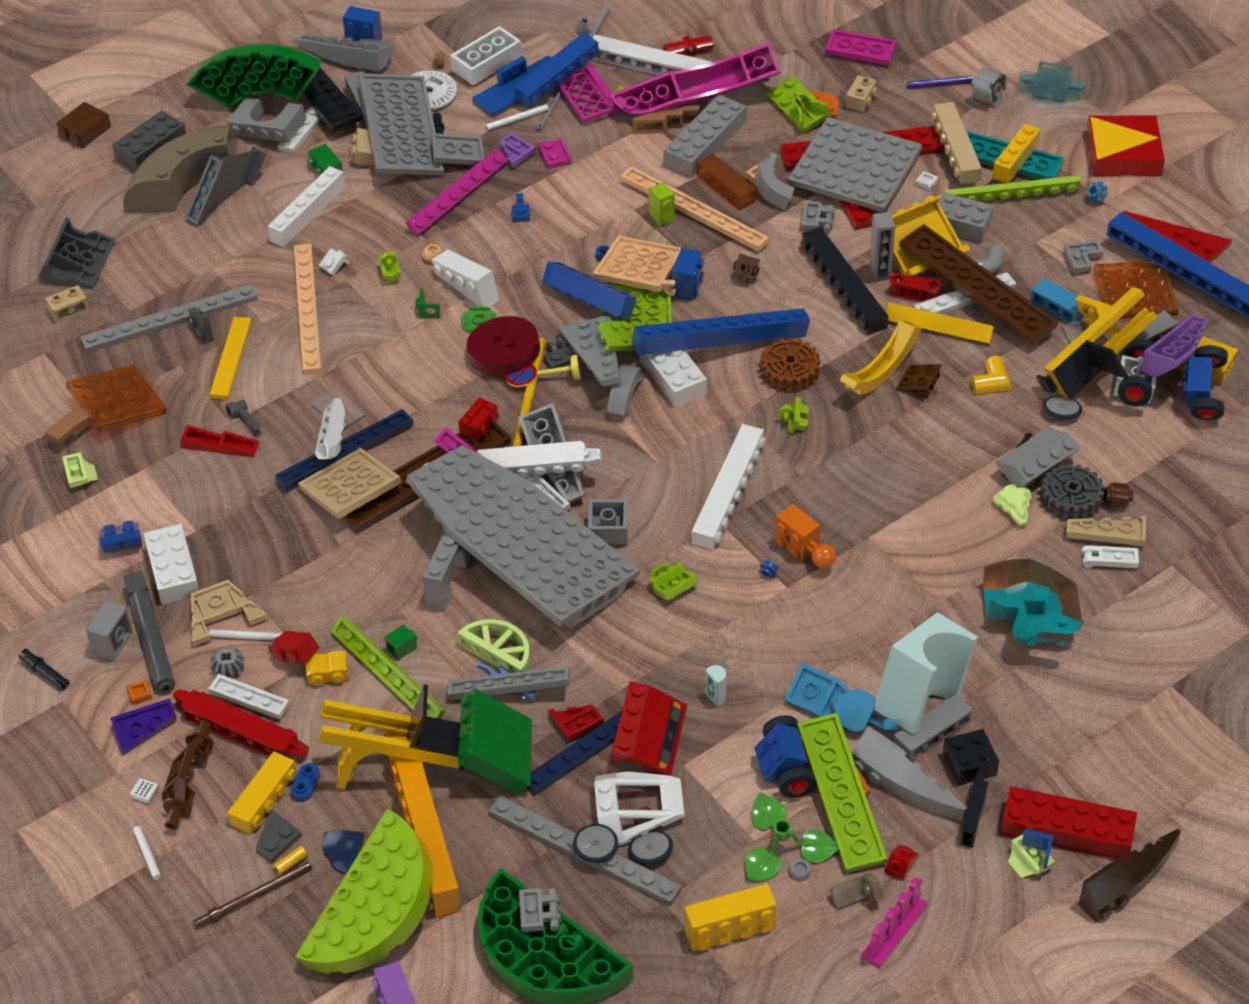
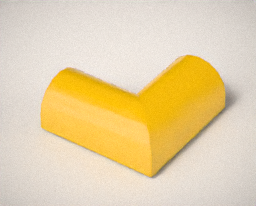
[971,356,1012,395]

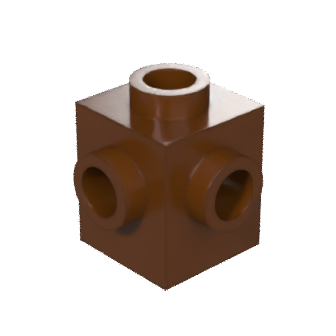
[733,254,760,282]

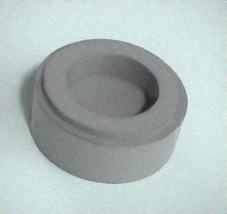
[789,859,811,881]

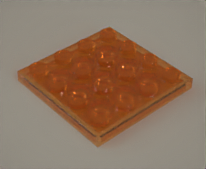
[1093,261,1179,319]
[67,364,167,432]

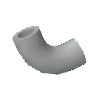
[971,245,1004,274]

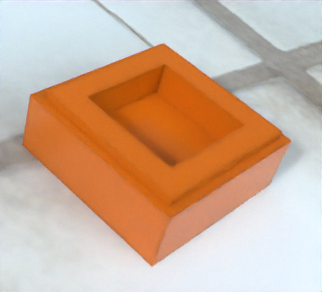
[126,680,152,705]

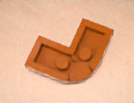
[810,91,839,119]

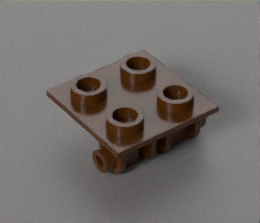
[896,364,942,398]

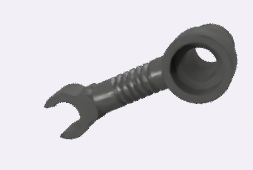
[225,399,262,436]

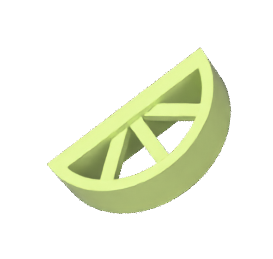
[457,619,530,673]

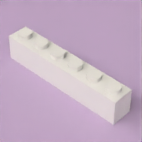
[267,166,346,248]

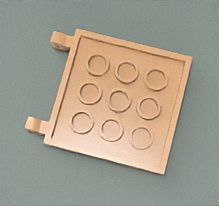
[593,236,681,296]

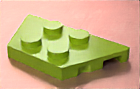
[597,321,635,351]

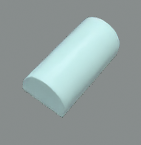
[705,665,726,707]

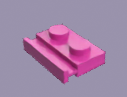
[538,138,572,169]

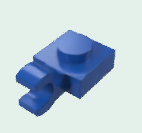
[512,193,530,222]

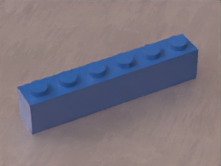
[514,32,599,108]
[542,261,637,320]

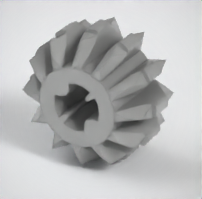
[210,646,244,679]

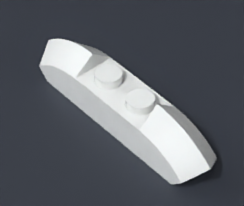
[315,398,346,459]

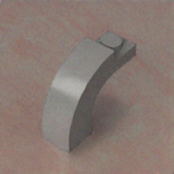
[754,152,795,210]
[606,364,644,415]

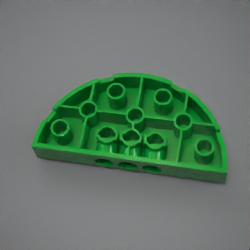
[478,868,633,1004]

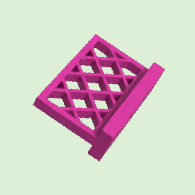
[557,64,620,123]

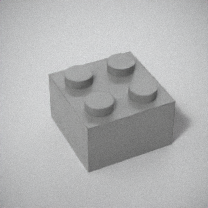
[588,499,628,544]
[86,601,133,661]

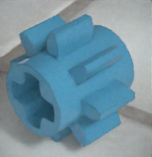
[1087,181,1108,203]

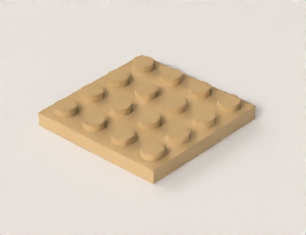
[298,448,402,519]

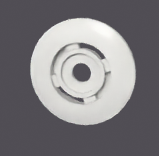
[411,71,457,110]

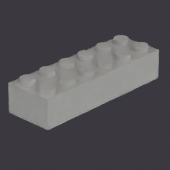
[663,95,747,178]

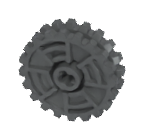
[1040,463,1105,521]

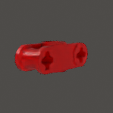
[889,273,941,301]

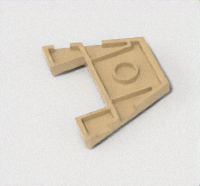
[191,580,267,646]

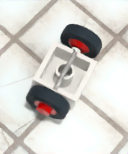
[1113,339,1157,407]

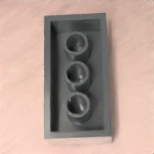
[112,110,186,172]

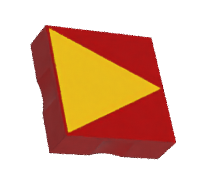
[1086,115,1165,176]

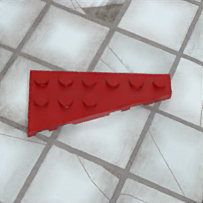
[1123,211,1232,263]

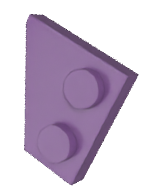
[500,132,536,168]

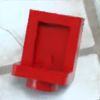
[885,845,919,880]

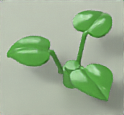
[745,792,839,882]

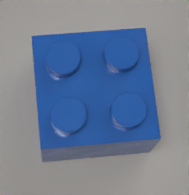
[343,6,383,41]
[672,248,704,301]

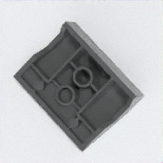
[38,217,115,289]

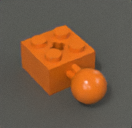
[775,504,837,569]

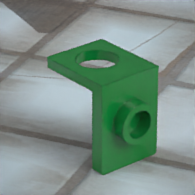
[416,288,441,318]

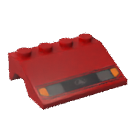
[610,681,688,776]

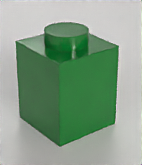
[384,624,417,661]

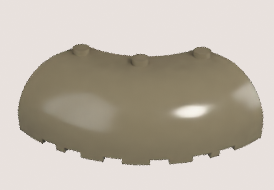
[123,125,236,212]

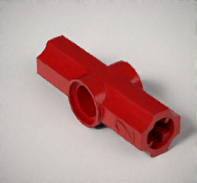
[663,35,713,57]

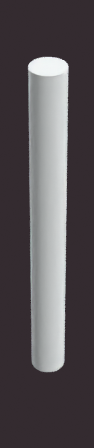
[486,104,549,131]
[209,629,282,641]

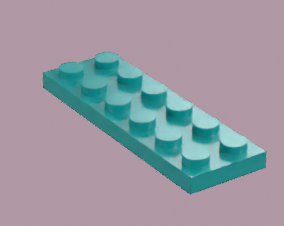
[967,131,1065,180]

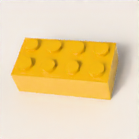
[684,883,777,952]

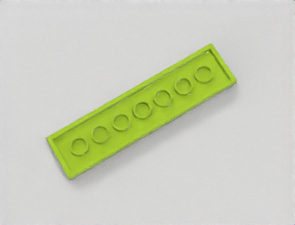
[797,713,888,873]

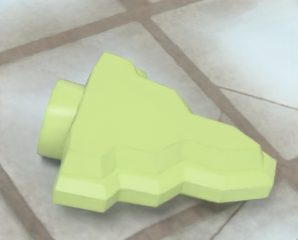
[993,484,1032,526]

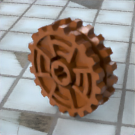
[760,338,820,393]

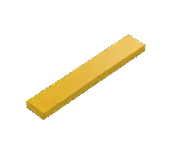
[886,302,994,344]
[210,317,252,400]

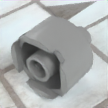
[971,68,1007,106]

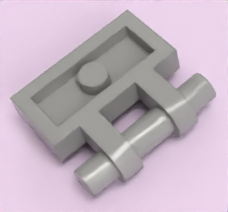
[801,201,835,233]
[519,888,561,932]

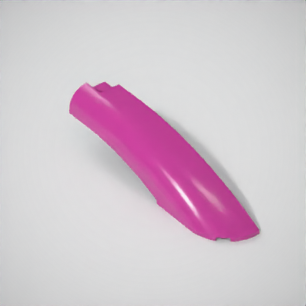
[610,42,781,115]

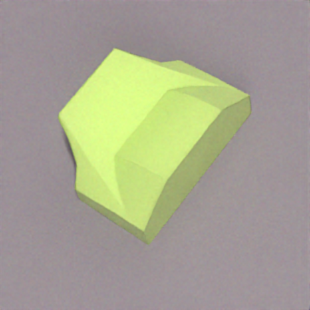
[62,452,98,488]
[1008,834,1055,878]

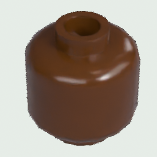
[1104,482,1134,508]

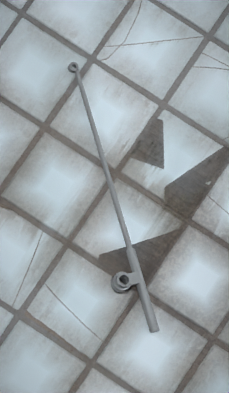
[536,6,610,131]

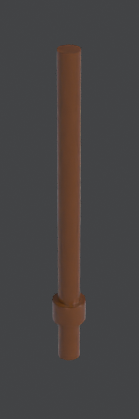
[193,861,312,928]

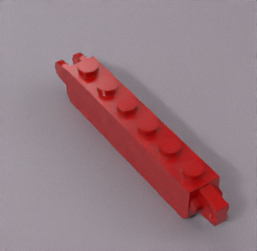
[173,689,309,760]

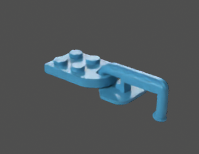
[785,663,900,734]

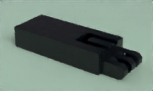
[960,769,988,848]

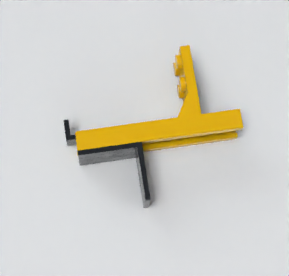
[1036,287,1157,399]
[318,684,464,789]

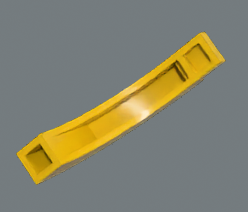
[840,320,922,395]

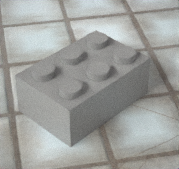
[939,193,994,243]

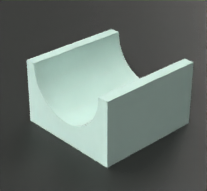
[874,612,978,735]

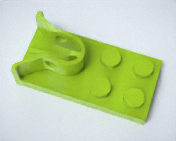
[766,75,831,134]

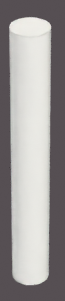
[133,826,161,880]

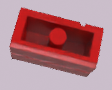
[458,397,499,441]

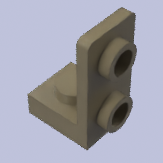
[830,873,884,908]

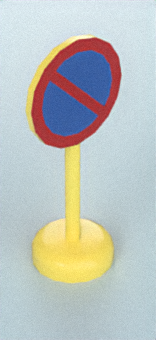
[505,354,581,387]

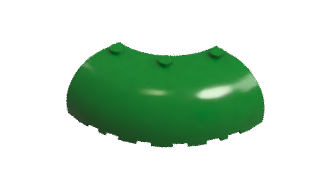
[186,43,321,109]

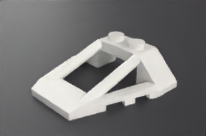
[594,771,685,846]

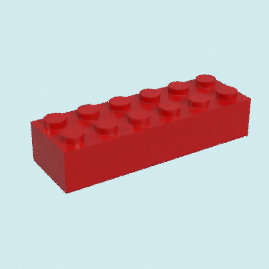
[1001,786,1137,860]

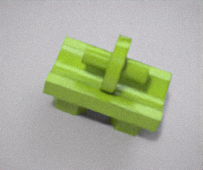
[378,251,401,283]
[778,396,809,434]

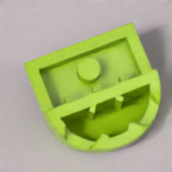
[649,562,699,601]

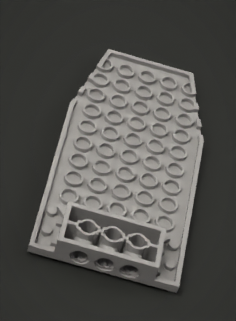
[406,445,641,629]

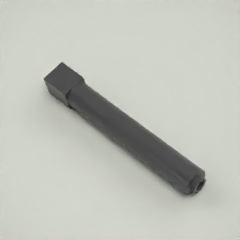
[123,571,175,693]

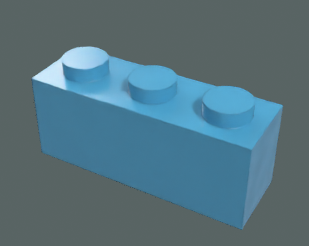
[1030,278,1085,327]

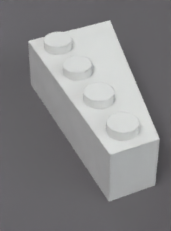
[432,250,500,307]

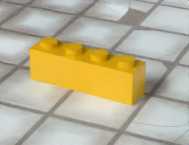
[992,124,1040,183]
[227,751,297,834]

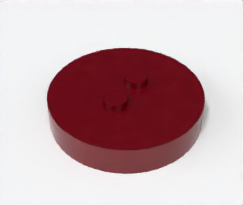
[466,316,541,376]

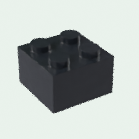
[943,729,999,786]

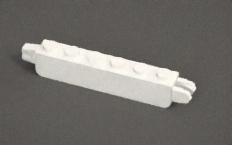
[477,441,602,477]

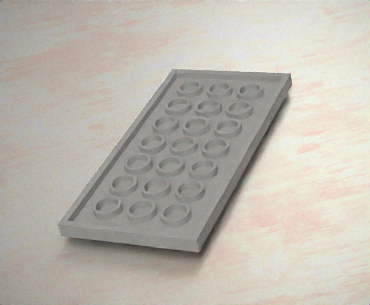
[358,73,444,175]

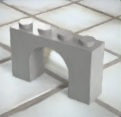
[227,97,307,143]
[423,532,472,611]

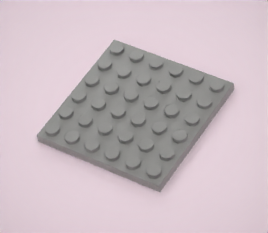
[788,117,922,213]

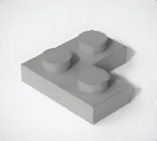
[1064,240,1104,274]

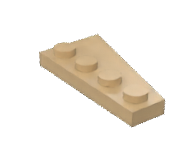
[1066,516,1146,547]

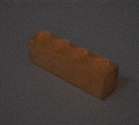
[697,153,757,210]

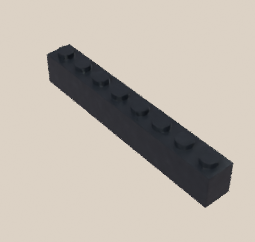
[800,227,889,335]

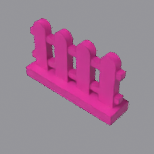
[861,877,928,969]

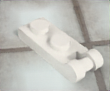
[1082,546,1139,568]

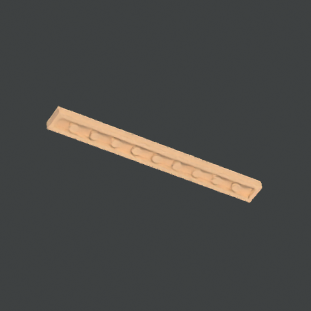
[621,166,769,252]
[294,244,322,375]

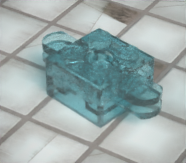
[1019,61,1086,103]

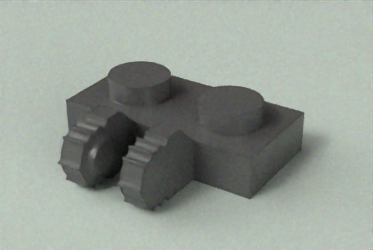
[544,337,580,369]

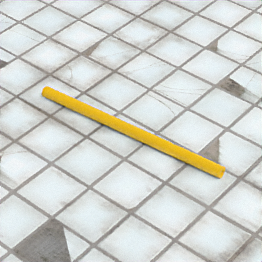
[512,338,546,447]

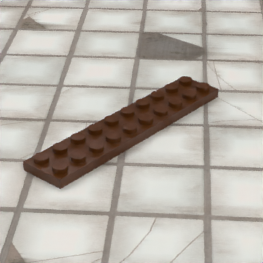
[899,224,1058,346]
[343,423,511,532]

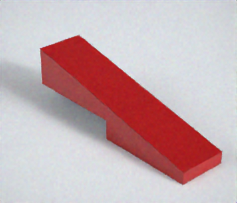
[180,425,260,458]

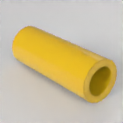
[273,846,308,876]

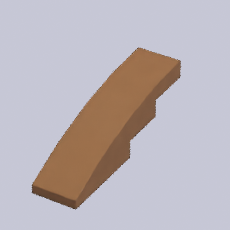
[633,105,699,134]
[45,397,115,444]

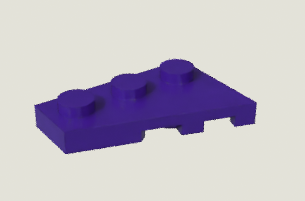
[111,698,177,755]

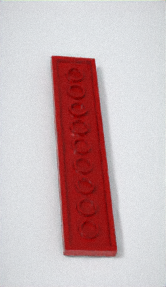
[780,126,945,172]

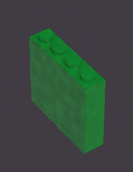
[458,688,532,794]

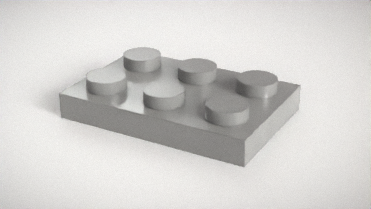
[431,133,485,165]

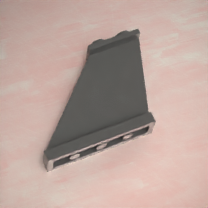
[185,147,266,225]

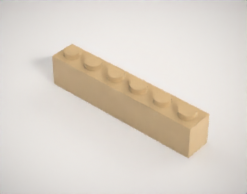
[931,102,982,184]

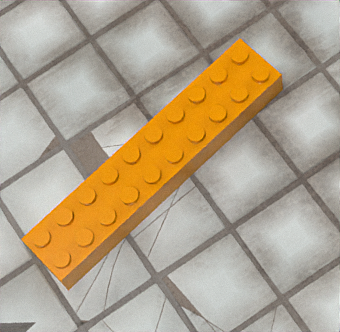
[382,731,461,918]

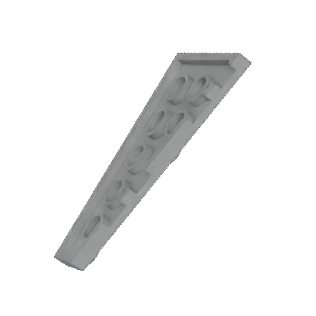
[557,315,621,387]

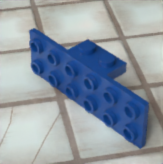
[472,55,551,116]

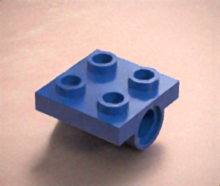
[100,520,142,552]

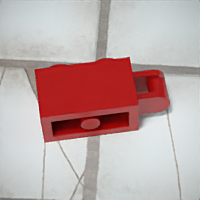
[268,631,320,664]

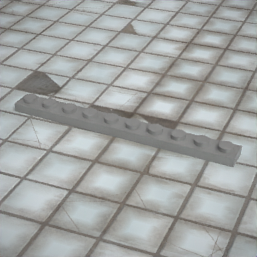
[80,284,258,353]
[489,796,682,906]

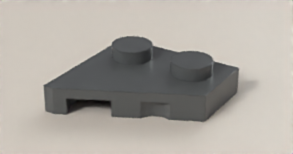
[188,307,214,343]
[256,810,302,864]

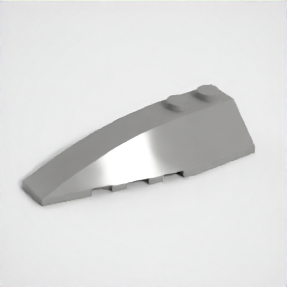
[294,35,394,72]
[519,403,585,502]
[852,726,967,822]

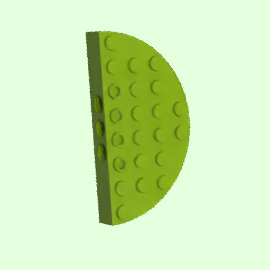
[295,809,433,974]

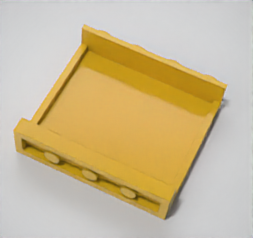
[892,195,971,276]

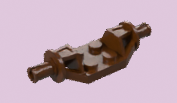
[162,720,214,830]

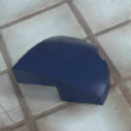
[323,830,365,875]

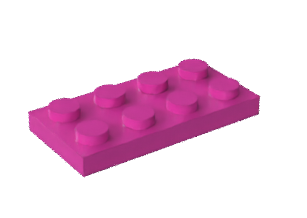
[825,29,897,66]

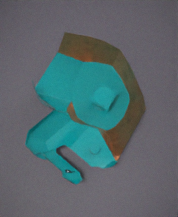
[983,559,1085,646]

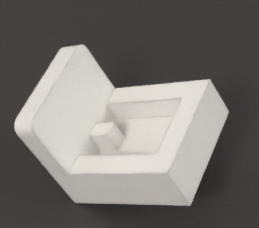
[319,248,350,276]

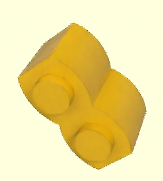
[306,651,349,686]

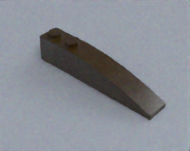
[1078,829,1181,923]

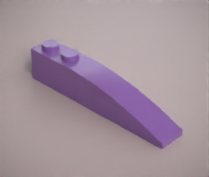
[1141,314,1209,377]

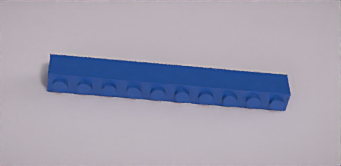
[1107,212,1249,318]
[632,308,810,355]

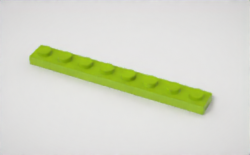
[944,175,1081,202]
[331,616,446,719]

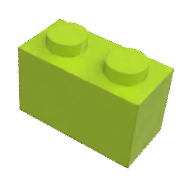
[649,182,675,226]

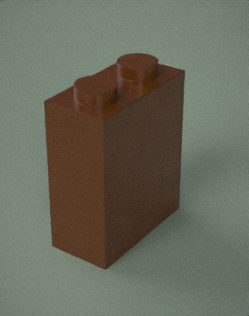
[56,102,111,148]

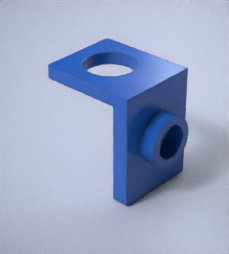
[1022,830,1053,869]

